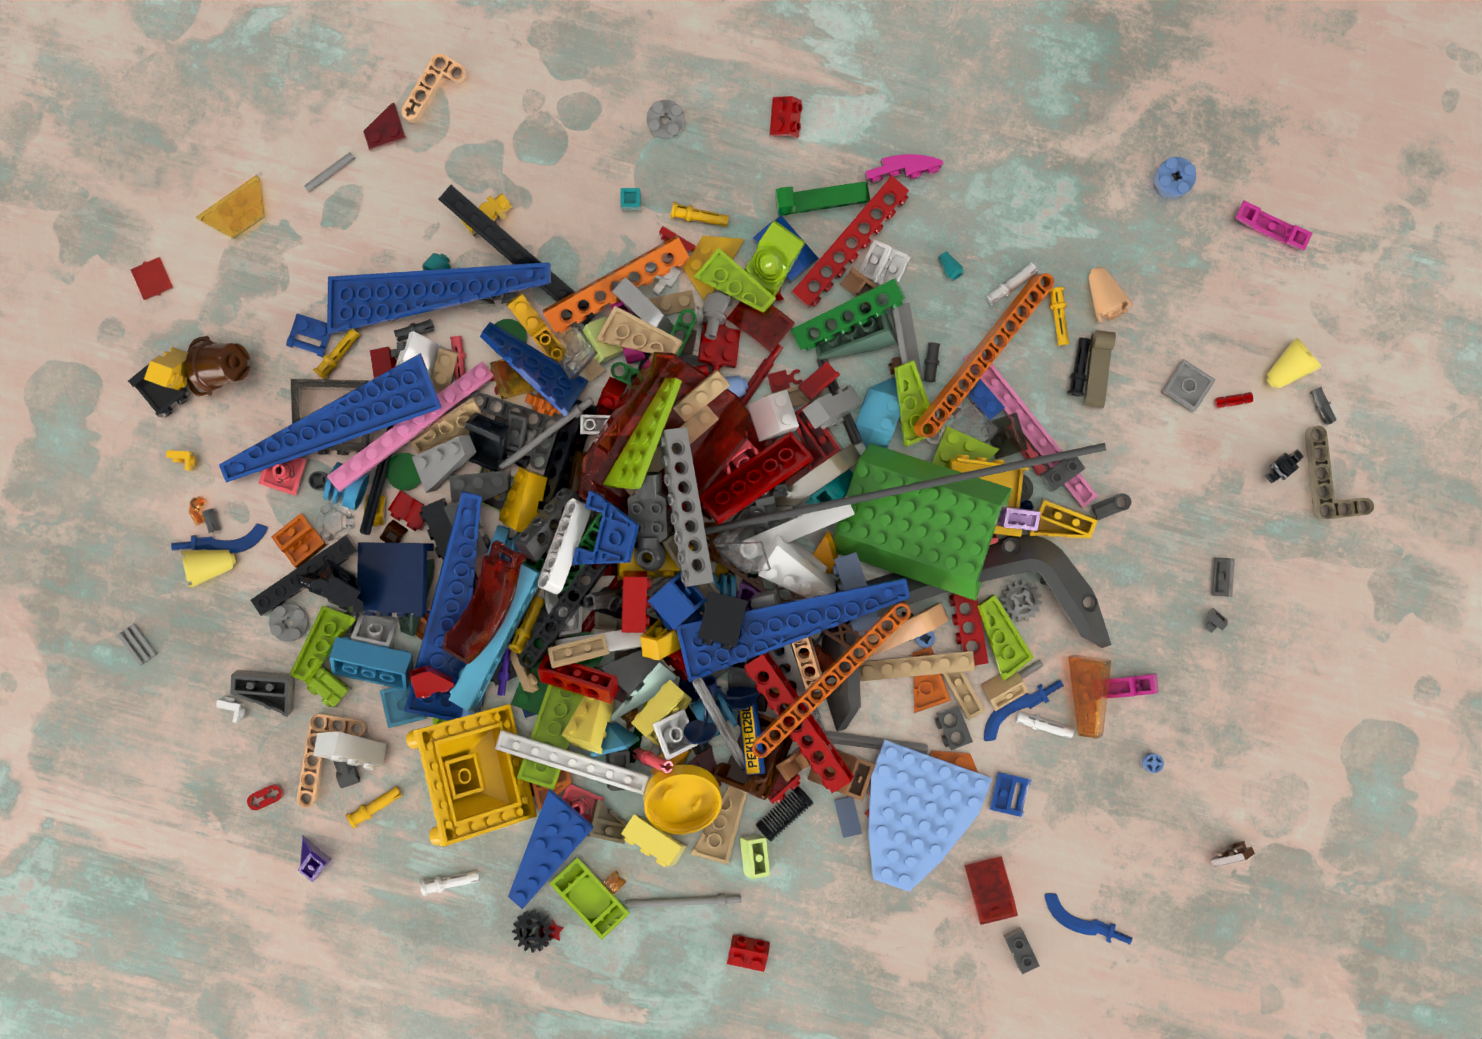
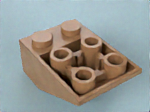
[807,748,875,801]

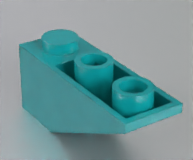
[806,469,853,505]

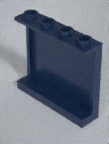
[357,542,434,617]

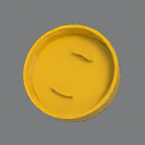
[643,764,722,835]

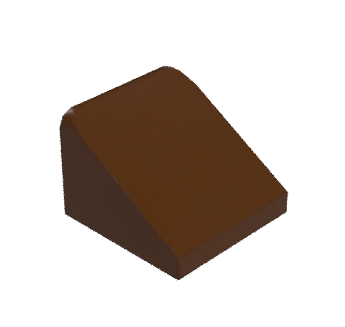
[380,519,408,543]

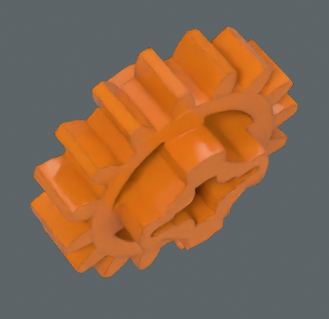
[525,392,561,417]

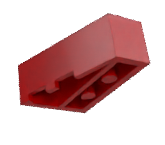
[795,402,843,472]
[621,571,651,633]

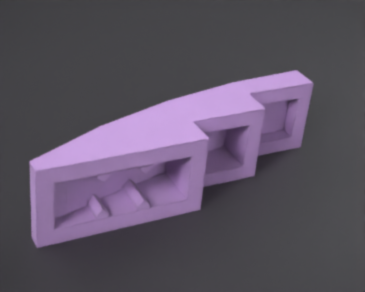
[996,506,1041,531]

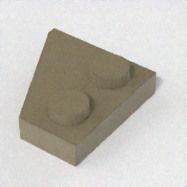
[587,799,627,844]

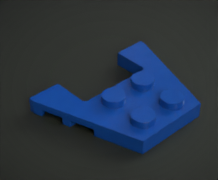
[572,490,639,565]

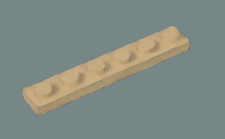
[624,405,719,496]
[859,651,975,681]

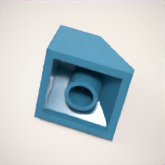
[590,722,640,757]

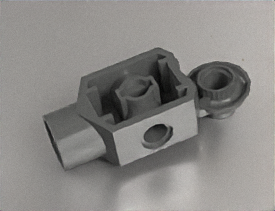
[628,472,673,572]

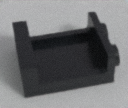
[128,364,191,418]
[465,413,509,472]
[698,591,748,651]

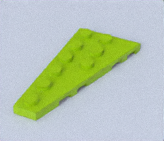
[603,378,682,489]
[931,426,999,468]

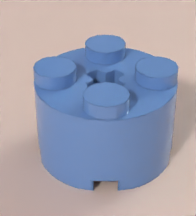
[1154,157,1196,199]

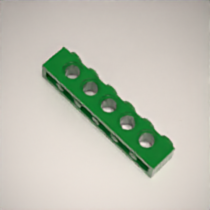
[791,278,906,351]

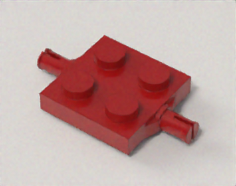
[698,314,741,373]

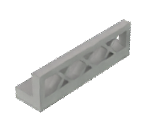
[890,303,922,379]

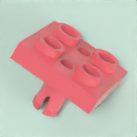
[258,457,308,496]
[562,784,604,822]

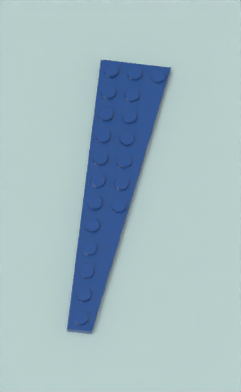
[327,262,551,334]
[219,353,442,483]
[404,491,482,721]
[676,578,910,682]

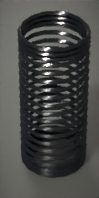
[756,786,814,842]

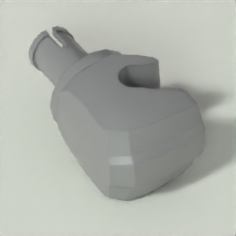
[703,291,732,340]

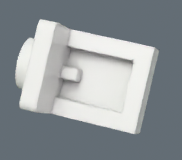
[216,696,246,723]

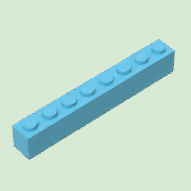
[449,562,541,711]

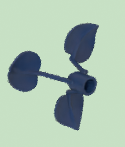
[678,676,760,744]

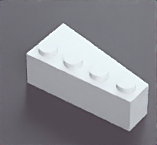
[758,534,836,598]

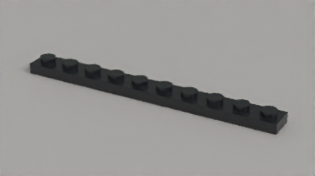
[438,184,597,326]

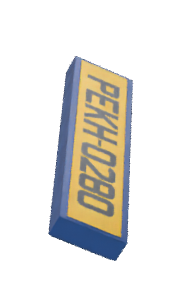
[738,700,765,775]

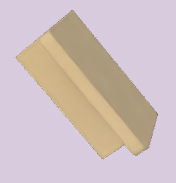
[981,671,1029,711]

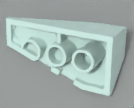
[610,661,678,721]

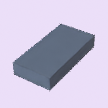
[834,796,862,838]

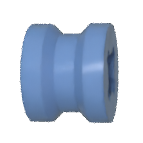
[915,631,935,648]
[1142,753,1164,773]

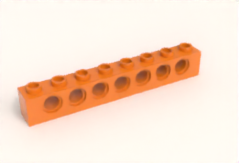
[543,235,690,333]

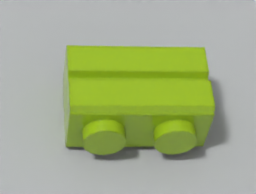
[305,665,351,707]

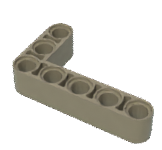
[1305,425,1374,520]
[775,443,861,512]

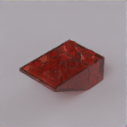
[726,301,795,354]
[964,856,1018,925]

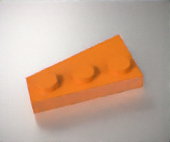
[913,646,951,713]

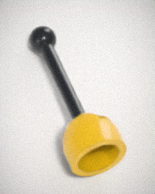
[715,562,759,578]

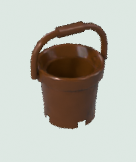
[185,336,250,397]

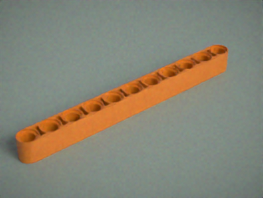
[914,273,1054,438]
[752,601,911,758]

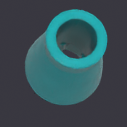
[938,251,964,281]

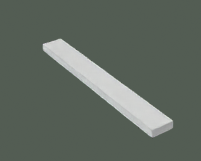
[495,730,650,795]

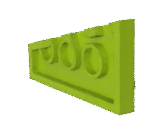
[694,248,776,313]

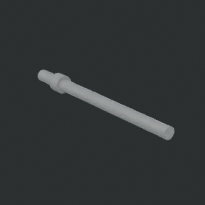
[499,397,594,471]
[625,894,741,908]

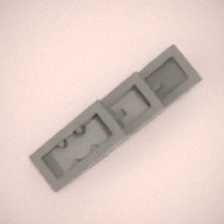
[611,277,674,334]

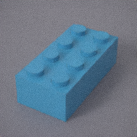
[329,637,413,690]

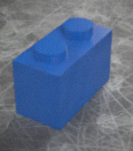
[966,379,1005,422]

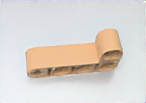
[402,53,467,123]

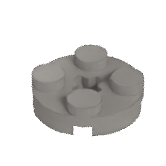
[647,100,685,139]
[269,603,309,642]

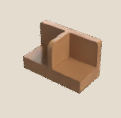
[840,267,878,307]
[776,740,811,781]

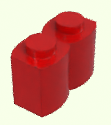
[388,490,427,531]

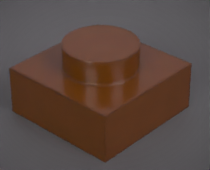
[888,357,901,378]

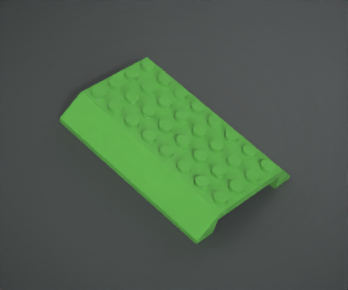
[834,443,1012,601]

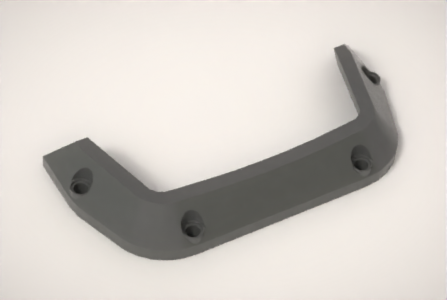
[820,534,1112,732]

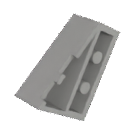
[802,384,863,429]
[412,434,476,493]

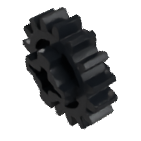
[1265,449,1303,483]
[512,909,555,953]

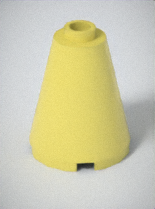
[1266,338,1322,389]
[181,550,236,588]

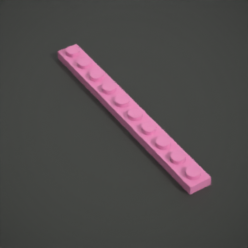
[963,350,1098,508]
[327,361,494,493]

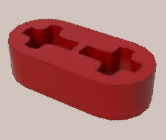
[247,784,284,810]

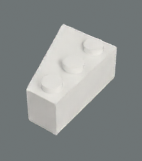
[313,732,387,770]

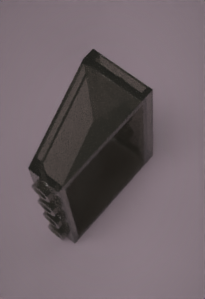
[291,379,374,455]

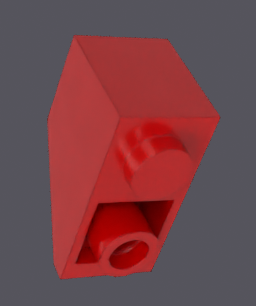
[595,377,627,415]
[409,665,454,698]

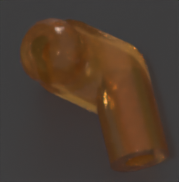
[188,496,205,526]

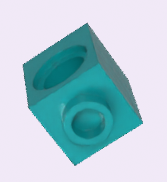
[620,188,641,211]

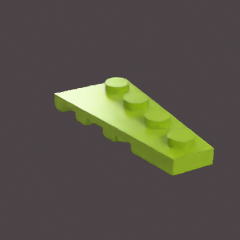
[894,360,940,447]
[977,594,1034,680]
[289,605,356,683]

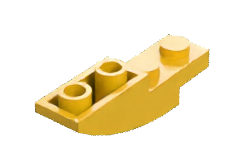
[506,293,569,363]

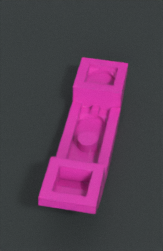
[1235,200,1313,251]

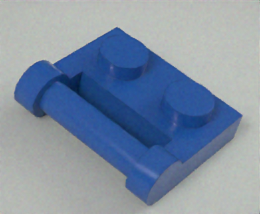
[286,313,332,358]
[989,772,1032,817]

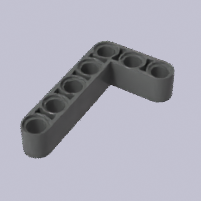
[469,392,559,471]

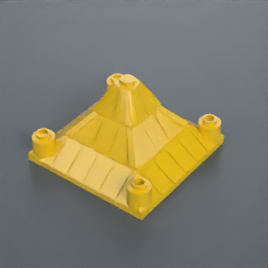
[406,704,537,847]

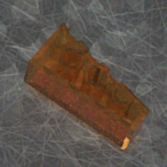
[1068,655,1112,739]

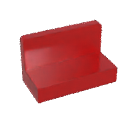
[798,362,840,401]

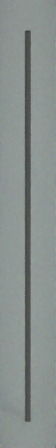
[634,443,1106,548]

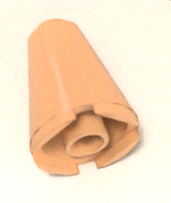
[1088,267,1133,322]

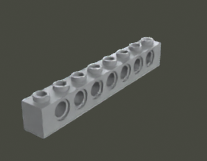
[658,427,714,587]
[751,588,825,740]

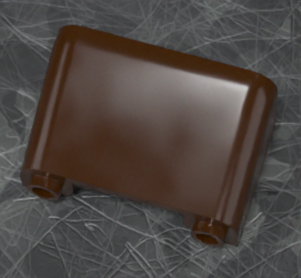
[713,713,793,800]

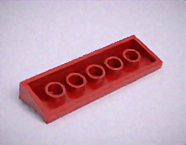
[699,432,814,525]

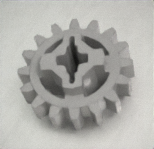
[1000,580,1042,622]

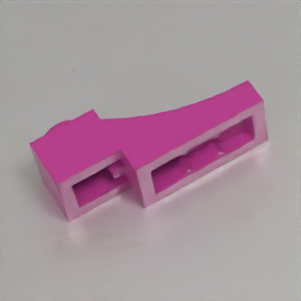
[1095,673,1159,699]

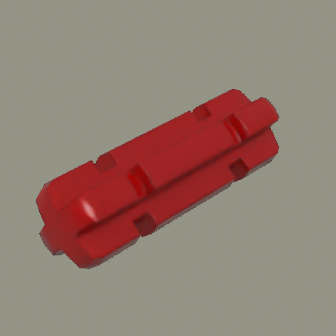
[1215,392,1253,408]

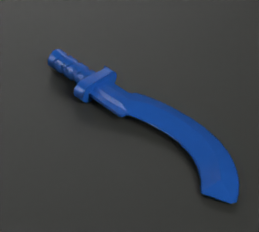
[171,524,268,553]
[984,680,1064,741]
[1045,893,1133,945]

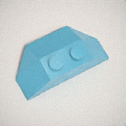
[855,377,900,448]

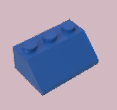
[753,215,819,284]

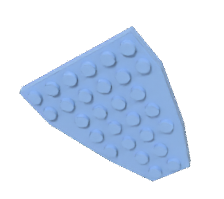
[868,739,992,892]

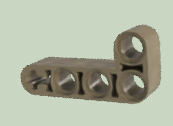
[1084,330,1116,408]

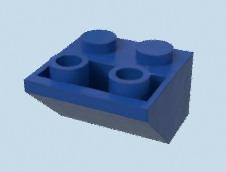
[648,571,707,630]

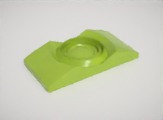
[744,221,806,297]
[549,857,630,940]

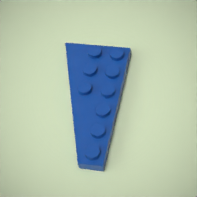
[480,322,589,417]
[508,789,594,909]

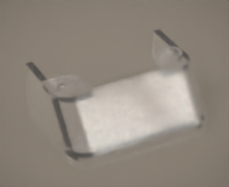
[713,504,798,573]

